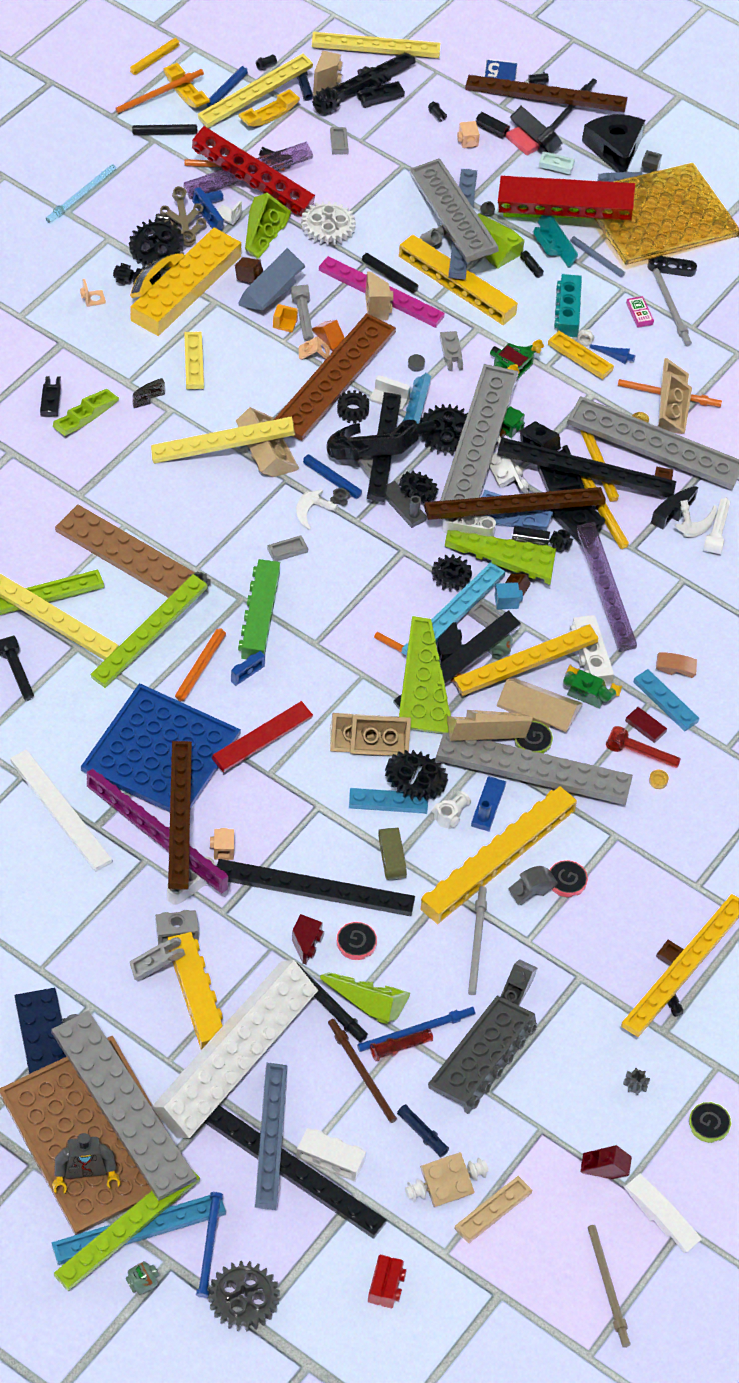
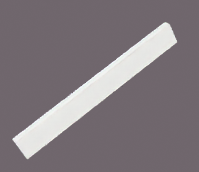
[10,749,112,872]

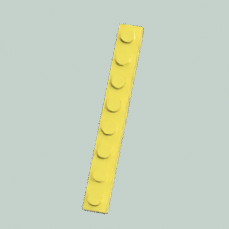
[311,32,440,58]
[198,53,313,128]
[151,417,295,464]
[0,574,119,660]

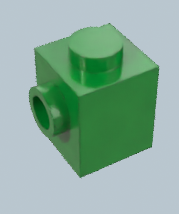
[501,406,525,439]

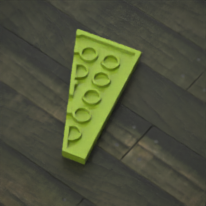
[445,530,556,585]
[399,616,451,734]

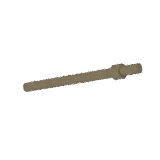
[587,1224,631,1348]

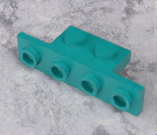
[533,215,578,267]

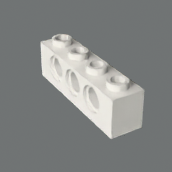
[569,615,614,686]

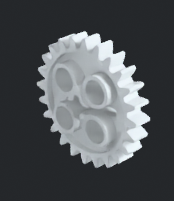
[301,200,356,245]

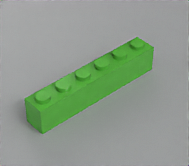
[238,559,281,660]

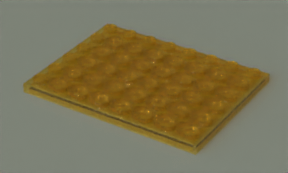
[588,162,739,265]

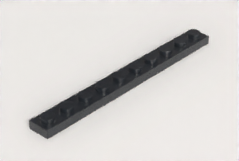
[497,437,677,498]
[216,859,415,917]
[204,1105,387,1239]

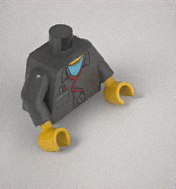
[52,1133,120,1193]

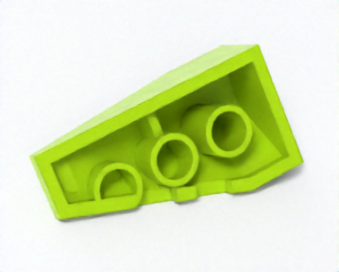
[245,193,291,258]

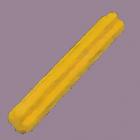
[130,38,180,75]

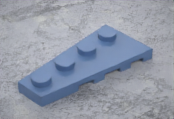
[482,490,553,531]

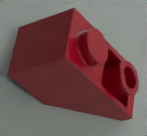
[292,914,325,965]
[580,1145,632,1179]

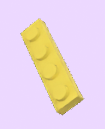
[184,332,204,389]

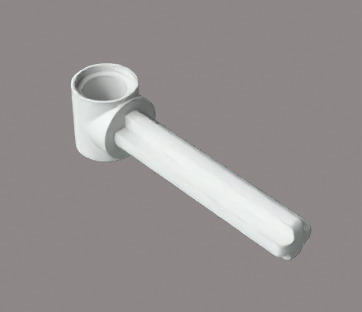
[703,497,731,554]

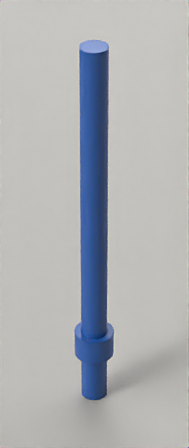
[357,1007,475,1052]

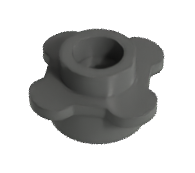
[330,488,350,506]

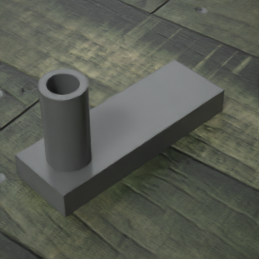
[385,481,427,528]

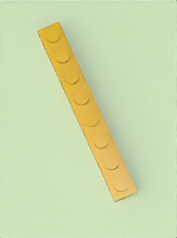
[454,624,599,696]

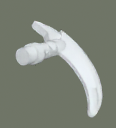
[296,489,337,530]
[674,500,717,537]

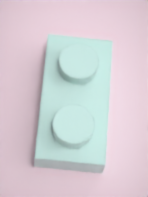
[538,151,575,174]

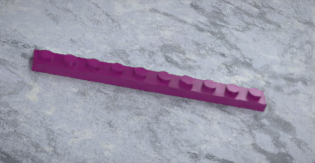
[86,769,228,894]

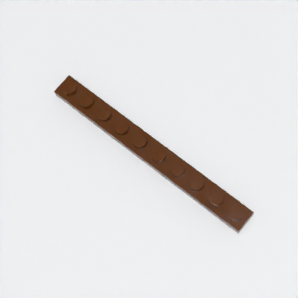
[465,75,628,112]
[424,487,606,520]
[168,741,192,889]

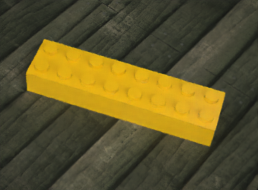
[130,228,241,336]

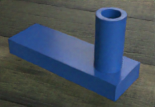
[192,187,224,231]
[471,776,507,832]

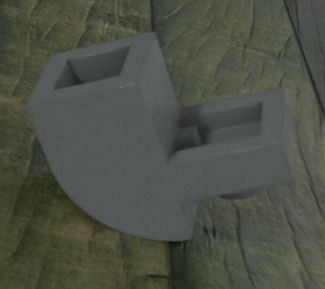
[508,866,558,906]

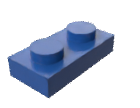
[231,651,265,686]

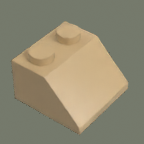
[313,50,343,96]
[365,271,393,321]

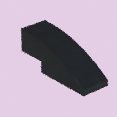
[651,486,699,530]

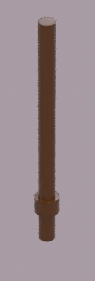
[328,1018,397,1123]

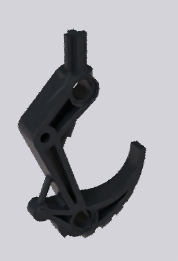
[326,420,436,461]

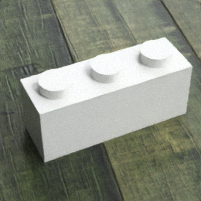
[296,1127,366,1182]

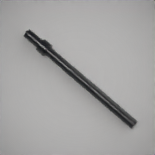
[549,78,597,131]

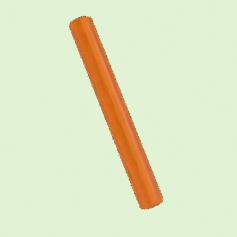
[175,628,226,702]

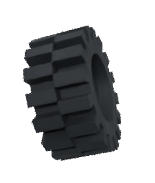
[337,390,370,424]

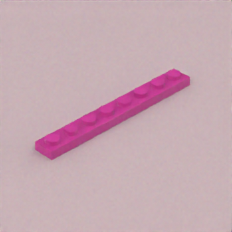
[318,256,445,328]

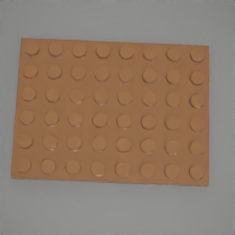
[0,1035,165,1235]

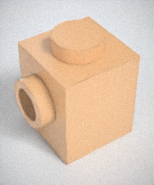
[457,121,480,148]
[210,828,234,860]

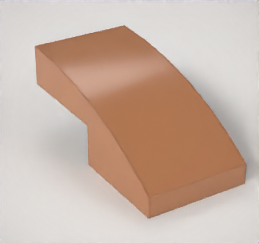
[656,652,697,678]

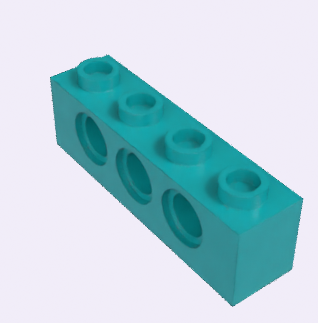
[554,274,582,337]

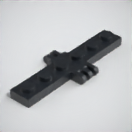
[331,52,416,99]

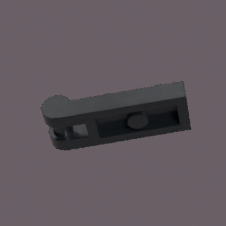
[357,81,405,108]

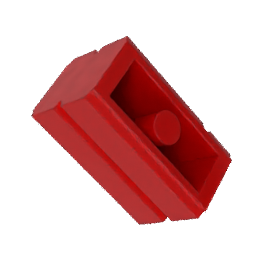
[367,1254,407,1309]

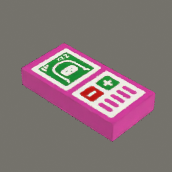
[626,296,654,328]

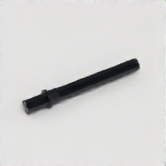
[295,961,368,1043]

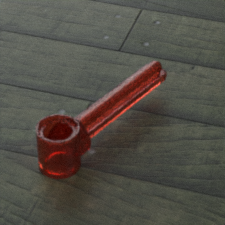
[606,726,681,768]

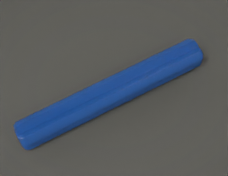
[206,66,248,107]
[303,454,362,499]

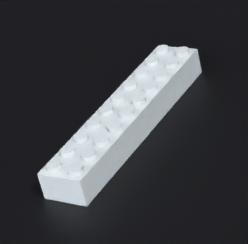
[151,960,318,1138]

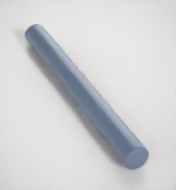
[570,236,625,278]

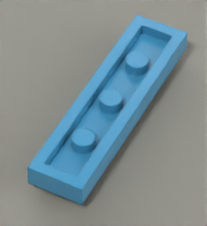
[402,373,431,424]
[633,669,700,732]
[349,788,428,814]

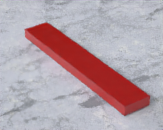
[211,701,313,772]

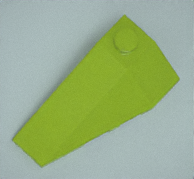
[477,213,525,269]
[320,972,411,1023]

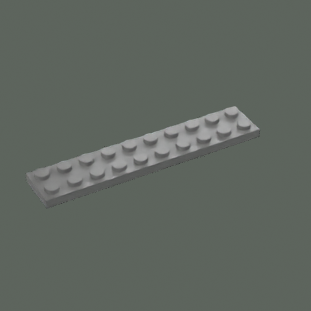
[409,158,499,262]
[440,364,518,501]
[567,396,739,490]
[435,732,633,805]
[52,1010,196,1201]

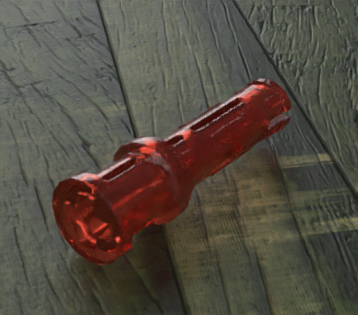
[370,1028,434,1062]

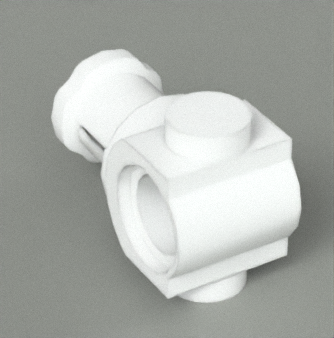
[432,790,471,830]

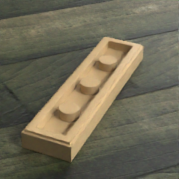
[454,1176,533,1244]

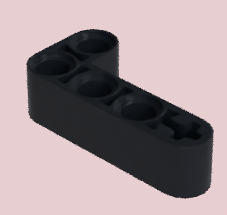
[509,105,563,153]

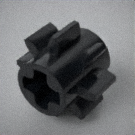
[113,263,134,285]
[549,529,573,552]

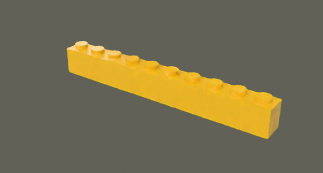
[420,786,577,925]

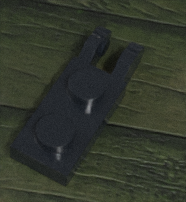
[40,376,61,416]

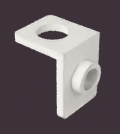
[217,200,242,225]

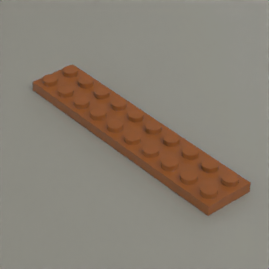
[273,313,396,441]

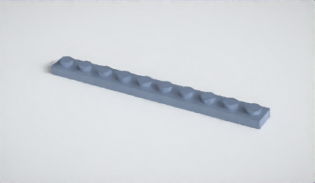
[448,168,477,279]

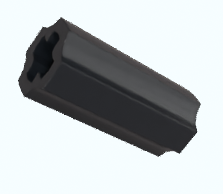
[476,111,510,138]
[512,526,550,545]

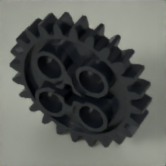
[128,218,185,269]
[420,404,468,456]
[385,750,448,800]

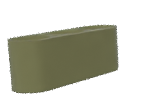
[378,827,407,880]

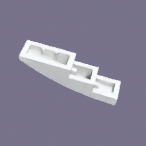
[624,1173,702,1253]

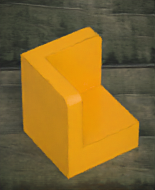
[273,304,298,332]

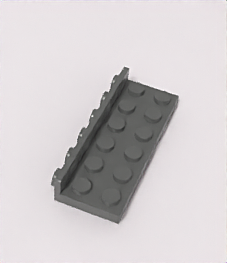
[428,995,537,1114]

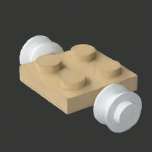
[405,1152,489,1207]

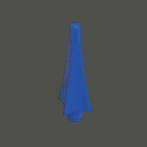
[589,344,636,365]

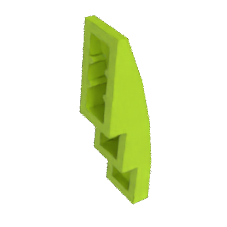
[52,388,119,436]

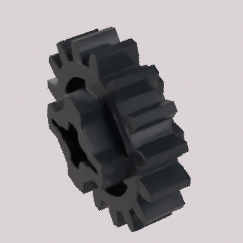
[399,470,438,504]
[431,554,472,591]

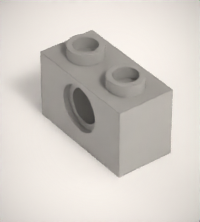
[155,910,199,945]

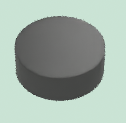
[408,354,425,371]

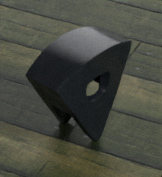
[582,114,646,172]

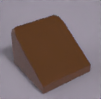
[505,574,531,596]

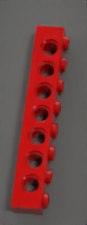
[192,126,315,217]

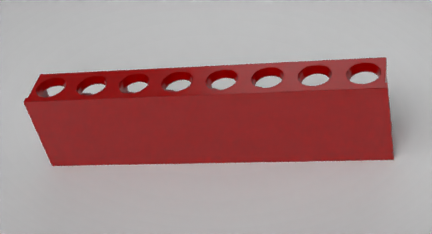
[498,175,635,220]

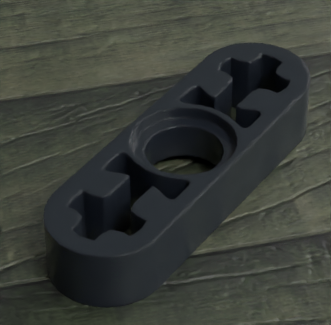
[647,255,697,277]

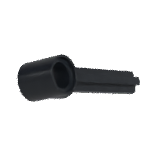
[0,635,34,701]

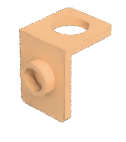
[80,278,106,307]
[299,336,330,360]

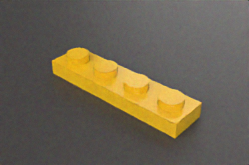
[548,331,614,380]

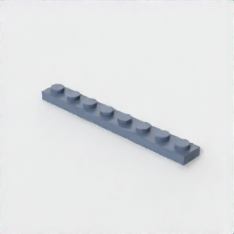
[254,1062,287,1210]

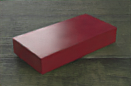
[625,707,667,743]

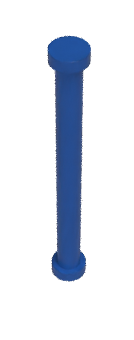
[196,1192,223,1298]

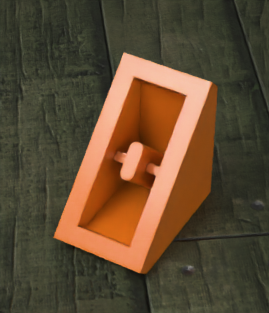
[312,319,345,352]

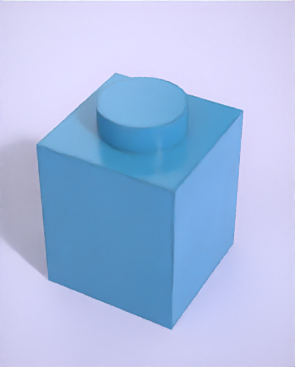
[494,583,523,610]

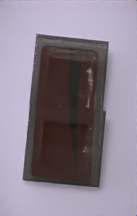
[132,378,165,408]

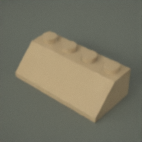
[236,407,299,477]

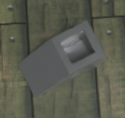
[500,959,538,1006]

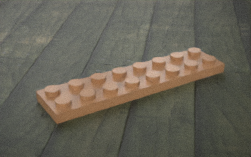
[55,504,195,598]

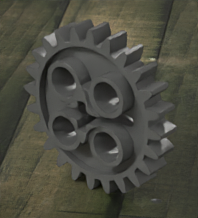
[208,1260,280,1332]

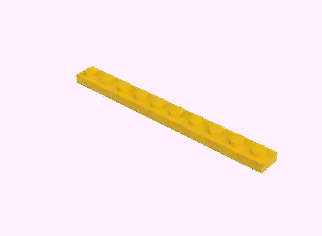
[621,894,739,1037]

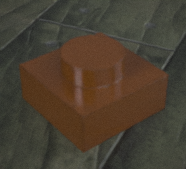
[655,466,674,480]
[656,939,684,966]

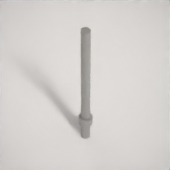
[653,268,692,346]
[468,886,487,996]

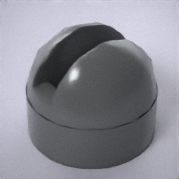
[480,201,495,215]

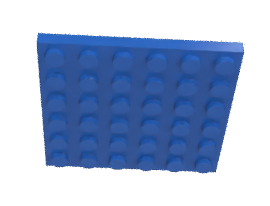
[81,683,241,812]

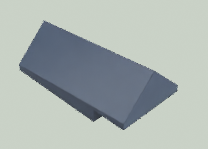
[238,248,305,310]

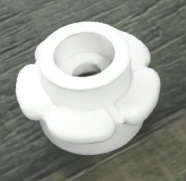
[578,329,595,346]

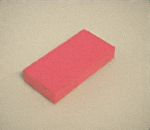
[506,126,540,155]

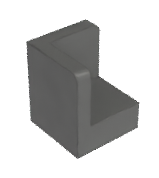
[641,150,662,179]

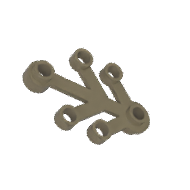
[159,186,206,246]

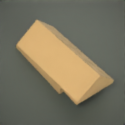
[658,358,692,434]
[497,677,583,733]
[447,710,533,741]
[329,712,411,756]

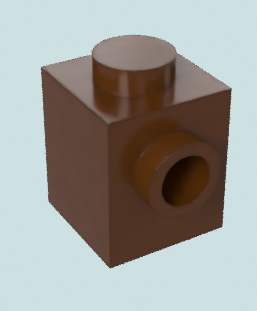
[235,257,263,283]

